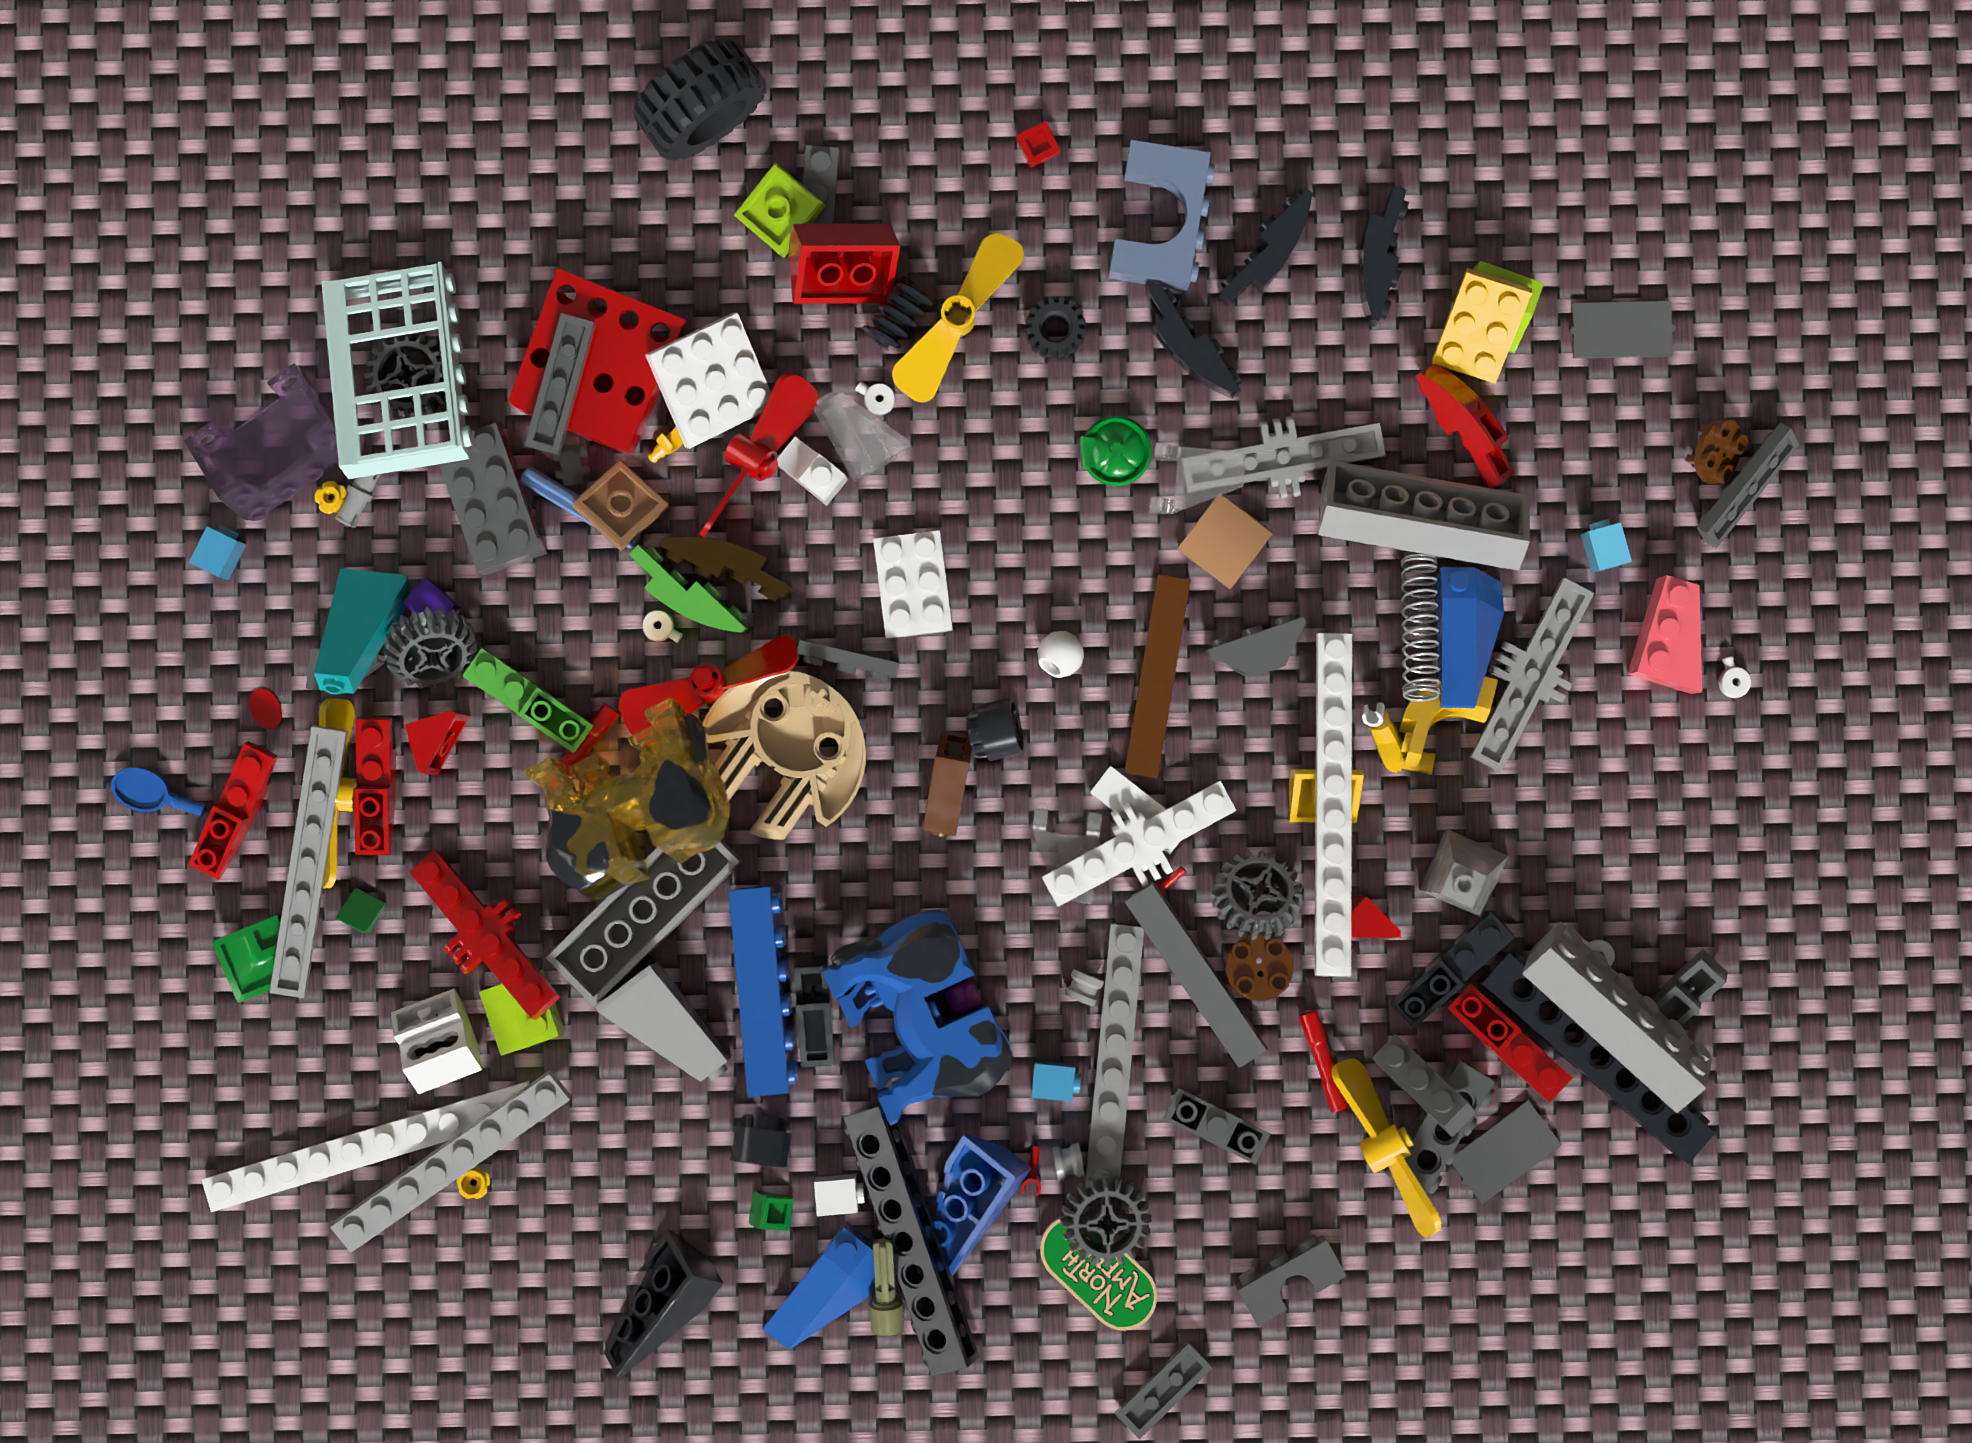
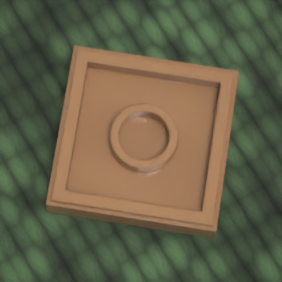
[572,460,669,551]

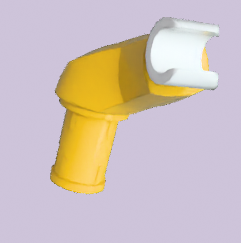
[1362,703,1435,775]

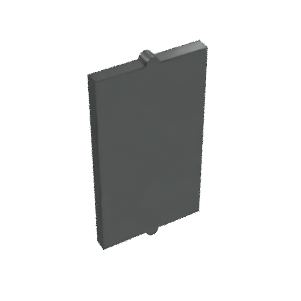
[1569,301,1675,359]
[1452,1100,1562,1205]

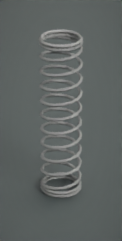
[1401,553,1440,702]

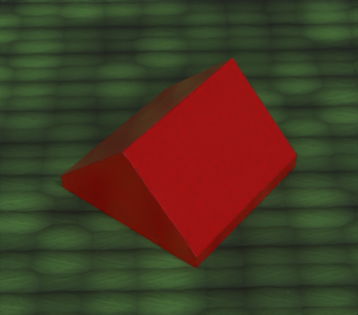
[404,711,470,775]
[1351,894,1401,938]

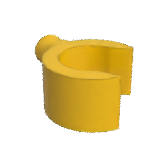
[648,427,683,463]

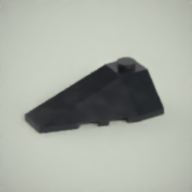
[604,1230,724,1378]

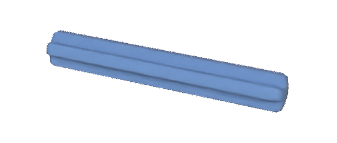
[520,467,641,549]

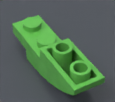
[629,545,749,633]
[462,648,594,753]

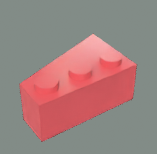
[1627,575,1702,694]

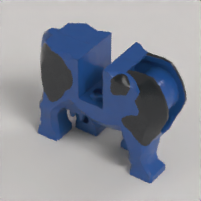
[822,910,1013,1126]

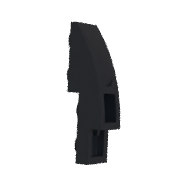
[1358,186,1409,327]
[1218,189,1313,307]
[1146,283,1242,399]
[1391,910,1515,1029]

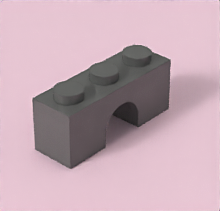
[1372,1034,1476,1137]
[1234,1234,1347,1326]

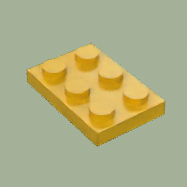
[1432,268,1532,384]

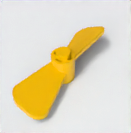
[892,233,1024,403]
[319,698,357,888]
[1331,1059,1441,1238]

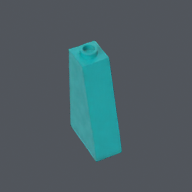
[314,568,412,695]

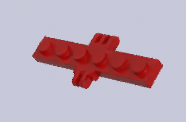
[409,849,561,1020]

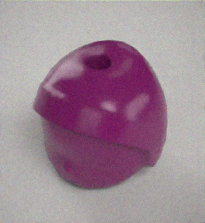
[943,979,980,1015]

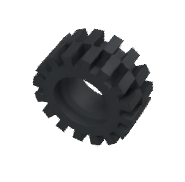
[1025,296,1086,361]

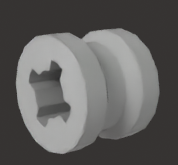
[1063,969,1104,1007]
[1052,1142,1085,1181]

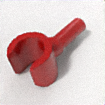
[1155,866,1187,896]
[1021,1146,1041,1196]

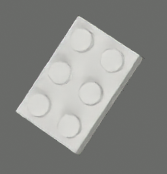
[873,530,953,639]

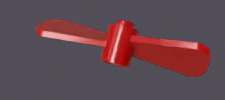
[698,372,819,538]
[619,636,799,741]

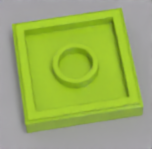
[734,163,826,258]

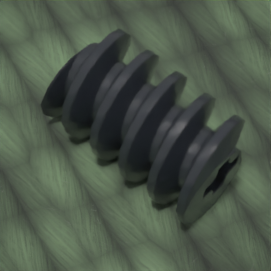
[862,276,934,351]

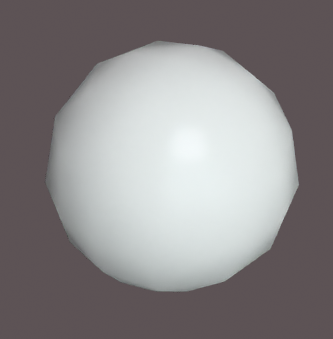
[1037,631,1084,678]

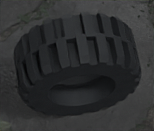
[633,37,766,161]

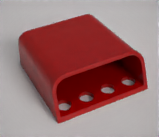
[509,268,686,454]

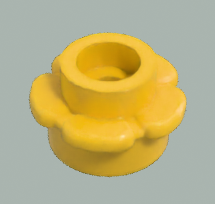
[315,481,348,514]
[457,1166,490,1199]

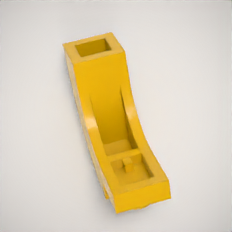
[1398,677,1498,768]

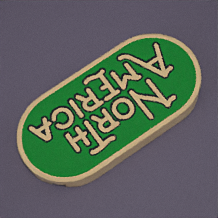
[1040,1215,1157,1331]

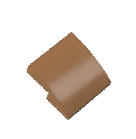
[1177,492,1274,589]

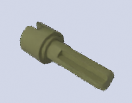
[869,1238,904,1336]

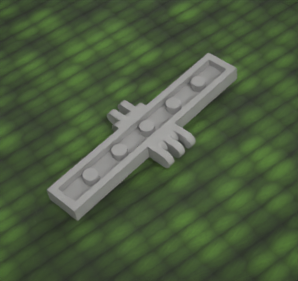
[1181,416,1386,499]
[1469,578,1594,772]

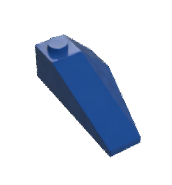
[1434,567,1504,708]
[934,1134,1031,1276]
[763,1221,875,1350]

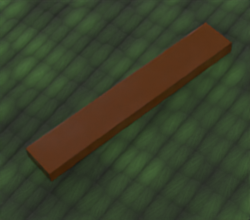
[1124,574,1191,779]

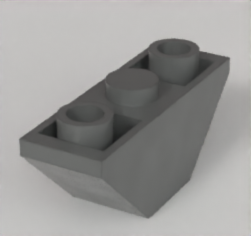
[1205,614,1306,679]
[1163,1088,1270,1165]

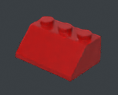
[789,224,900,304]

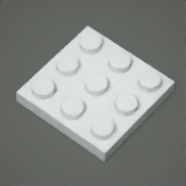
[645,313,771,449]

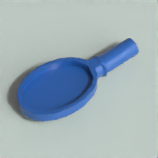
[111,767,207,817]

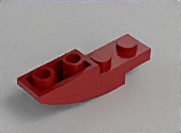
[1415,363,1514,489]
[354,717,396,855]
[188,741,279,880]
[1447,983,1573,1103]

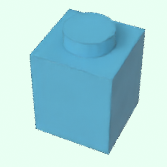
[1581,519,1632,573]

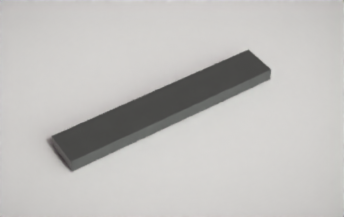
[1125,881,1268,1068]

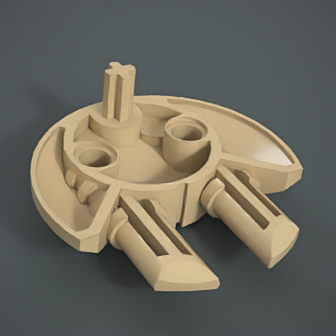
[702,671,866,840]

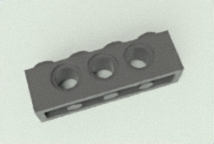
[1385,1058,1495,1195]

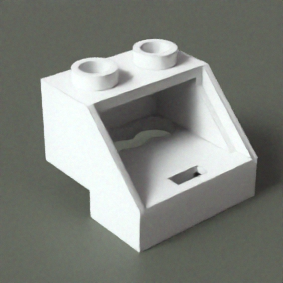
[391,989,482,1094]

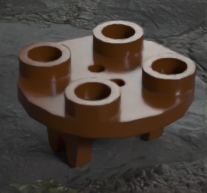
[1685,417,1748,485]
[1225,934,1293,1001]

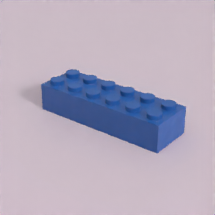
[729,885,799,1097]

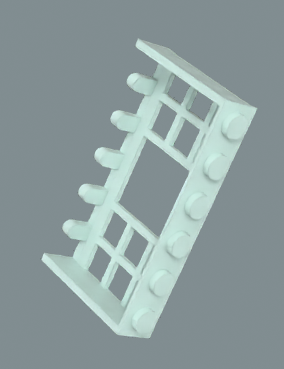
[321,262,473,479]

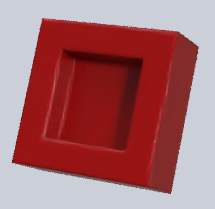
[1016,121,1060,168]

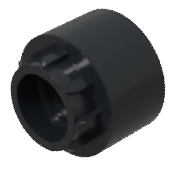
[966,698,1024,761]
[730,1114,792,1168]

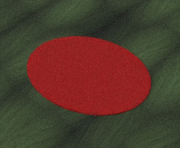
[249,688,282,729]

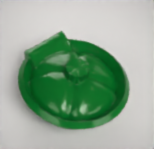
[1080,416,1152,486]

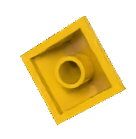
[1289,769,1364,823]

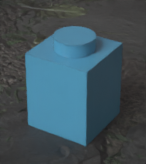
[189,525,247,580]
[1031,1060,1081,1102]

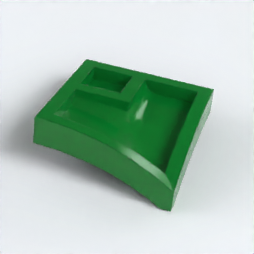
[211,915,280,1003]

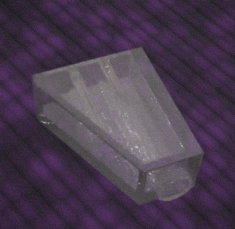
[813,392,912,483]

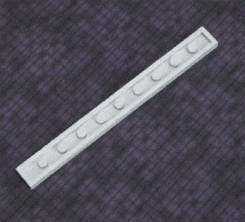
[1314,633,1352,977]
[202,1081,529,1212]

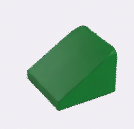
[336,887,386,934]
[749,1191,794,1231]

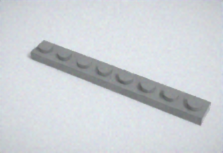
[270,725,348,998]
[1085,924,1144,1197]
[330,1069,571,1253]

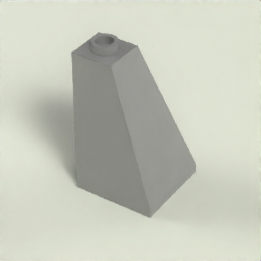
[1419,829,1509,918]
[595,962,731,1082]

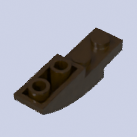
[658,537,792,602]

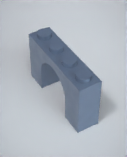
[1108,140,1215,291]

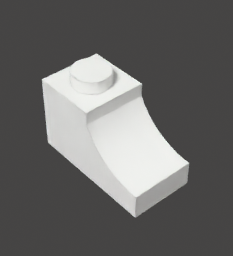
[777,436,848,506]

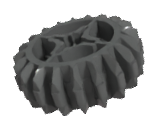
[363,333,447,420]
[383,606,477,689]
[1212,850,1304,941]
[1060,1174,1153,1268]

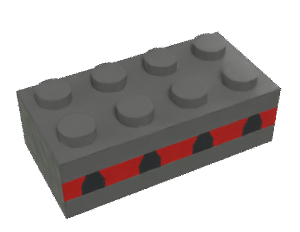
[439,422,548,576]

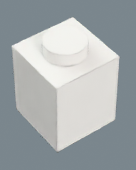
[814,1174,865,1216]

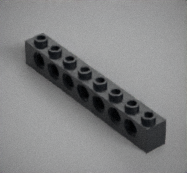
[1476,951,1715,1164]
[843,1103,980,1377]

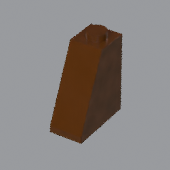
[923,731,972,837]

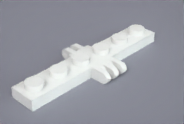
[1042,781,1237,907]

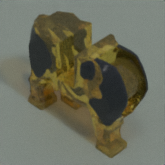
[525,698,730,900]

